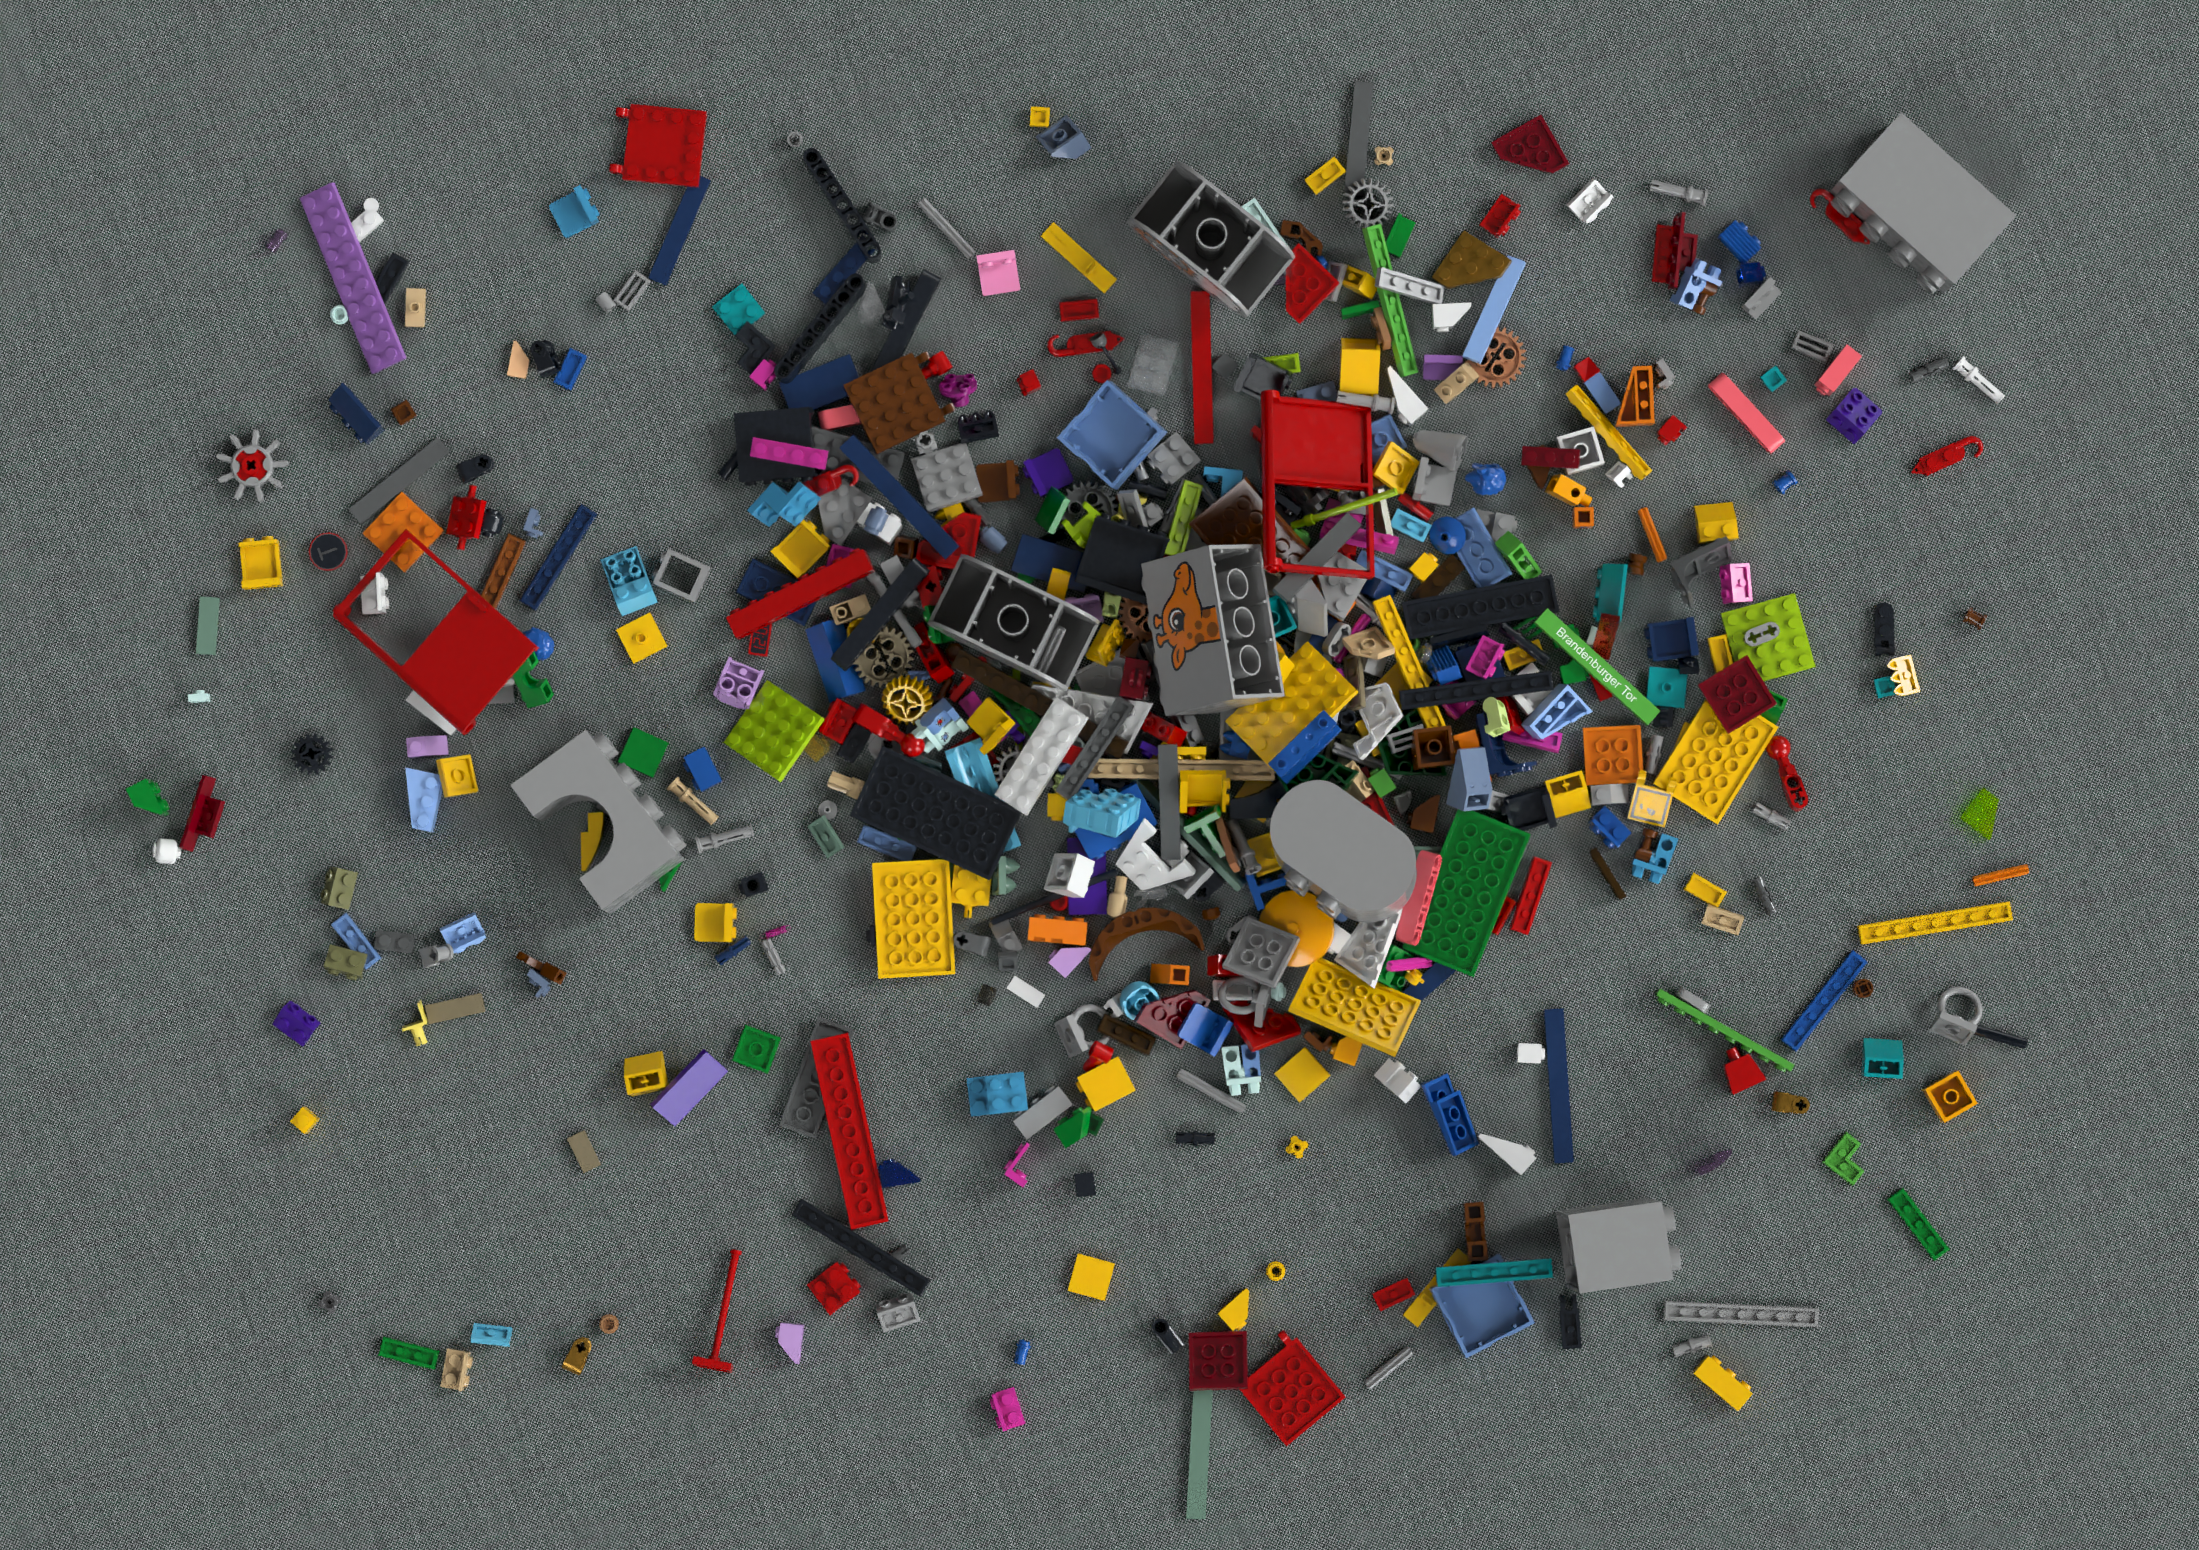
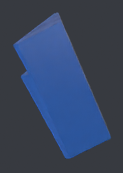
[805,620,866,703]
[1420,1073,1479,1156]

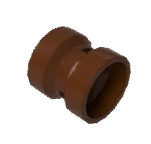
[1627,553,1648,576]
[1852,979,1874,998]

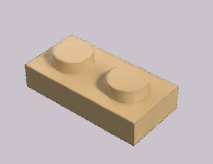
[1701,904,1744,935]

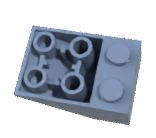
[1446,747,1492,811]

